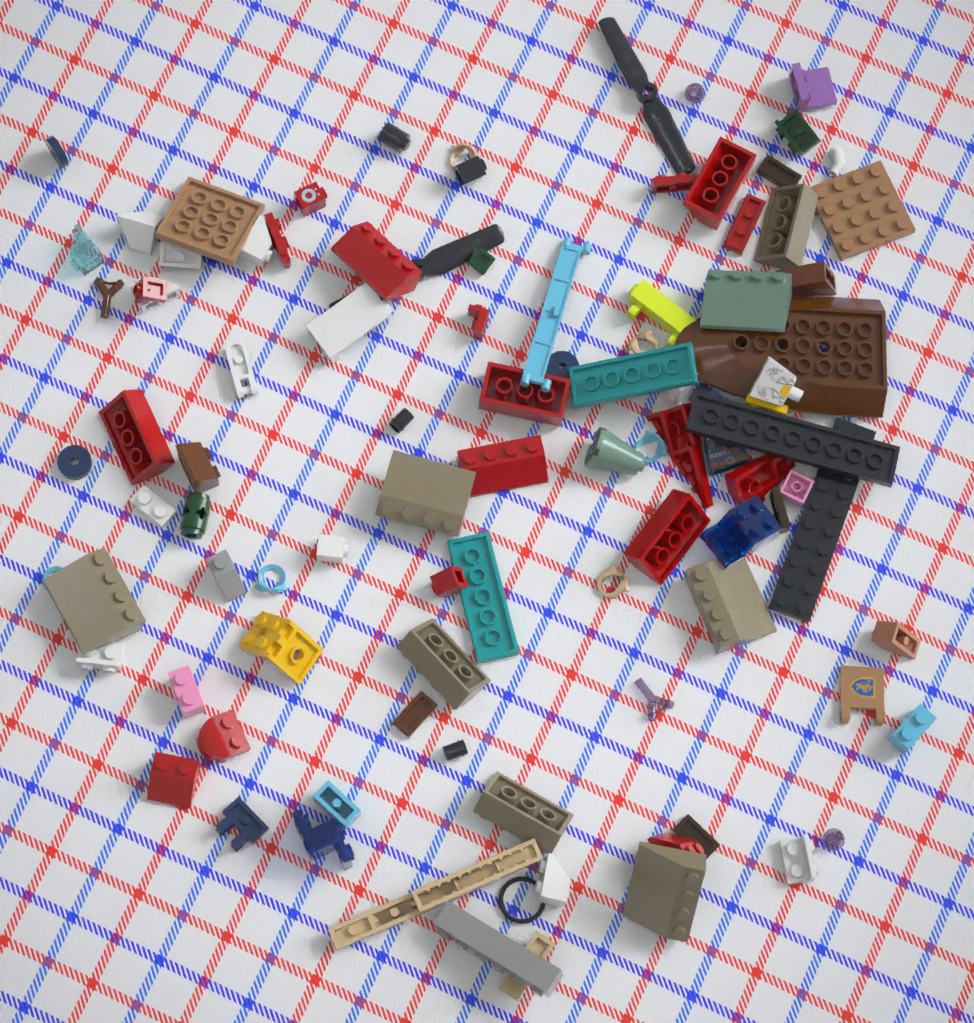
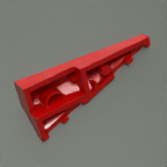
[646,402,714,509]
[724,454,796,517]

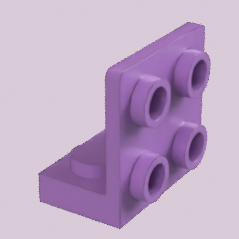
[789,63,837,111]

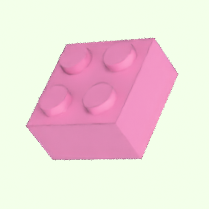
[780,470,815,508]

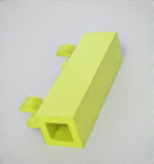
[626,279,696,347]

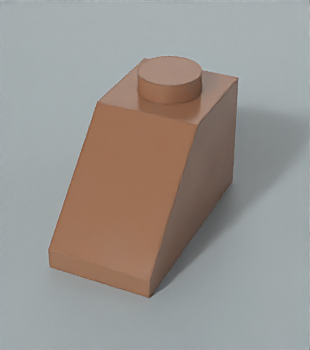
[871,621,921,660]

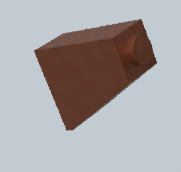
[776,261,837,296]

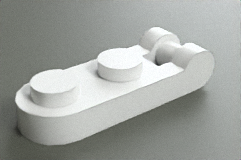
[226,340,259,399]

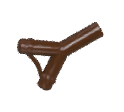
[94,278,124,319]

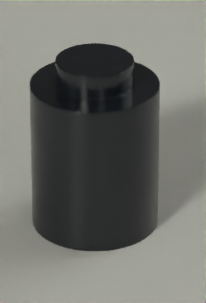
[378,122,411,153]

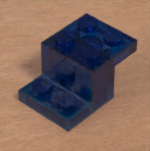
[699,495,783,569]
[292,809,355,871]

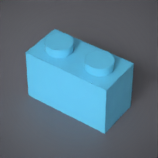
[888,703,937,755]
[313,780,361,831]

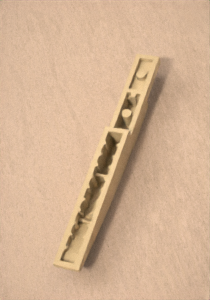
[328,838,543,951]

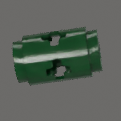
[180,492,211,539]

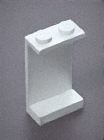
[306,283,394,364]

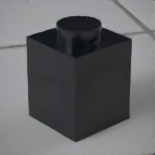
[452,156,487,186]

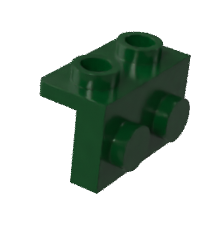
[775,109,821,156]

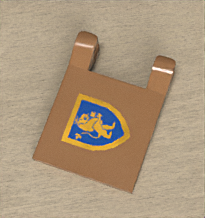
[839,665,885,726]

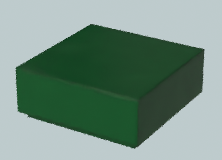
[466,246,496,275]

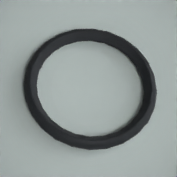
[499,877,545,924]

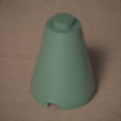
[584,427,646,475]

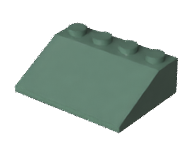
[700,269,792,332]

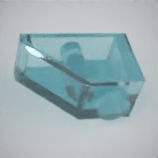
[70,224,104,276]

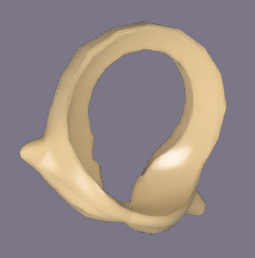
[449,143,481,167]
[627,330,659,354]
[597,564,629,598]

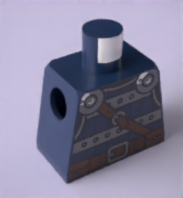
[703,438,750,477]

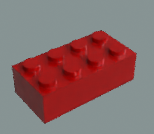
[478,361,571,427]

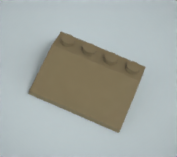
[375,450,476,537]
[42,547,146,655]
[684,553,777,654]
[623,842,707,942]

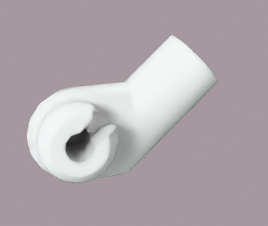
[828,147,846,177]

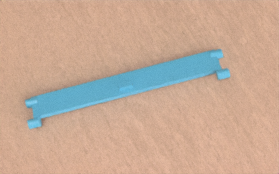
[520,237,592,392]

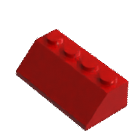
[683,136,757,231]
[331,221,422,301]
[99,389,175,485]
[456,435,548,497]
[623,489,711,585]

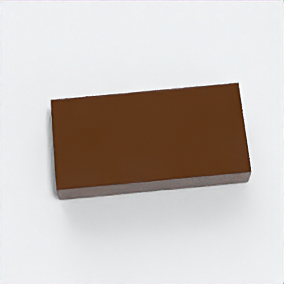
[392,691,438,738]

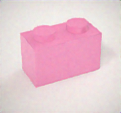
[168,665,206,719]

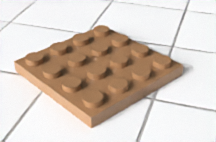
[810,160,916,261]
[155,176,265,266]

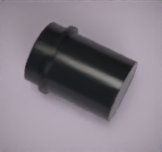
[389,408,414,433]
[442,740,468,761]

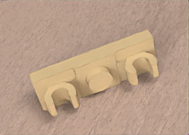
[499,931,555,1001]

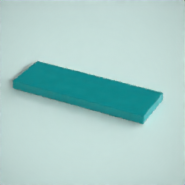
[569,342,698,409]
[447,531,520,664]

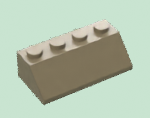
[754,183,819,269]
[397,618,491,710]
[473,771,574,854]

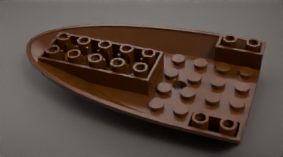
[675,297,888,418]

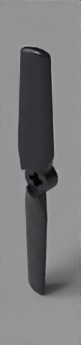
[598,17,696,175]
[329,224,505,309]

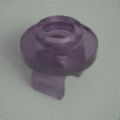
[822,828,845,851]

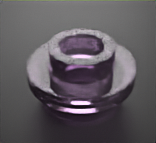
[685,83,705,103]

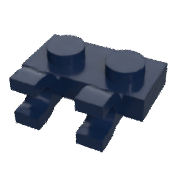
[215,796,269,852]

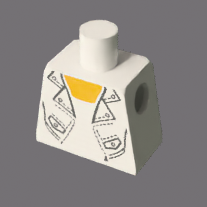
[750,356,804,406]

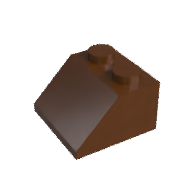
[175,442,221,493]

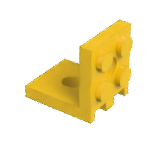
[238,611,324,685]

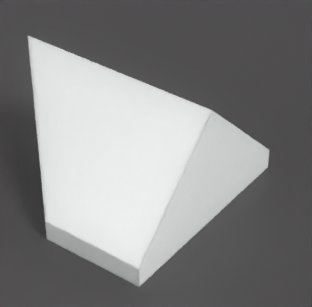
[116,211,164,255]

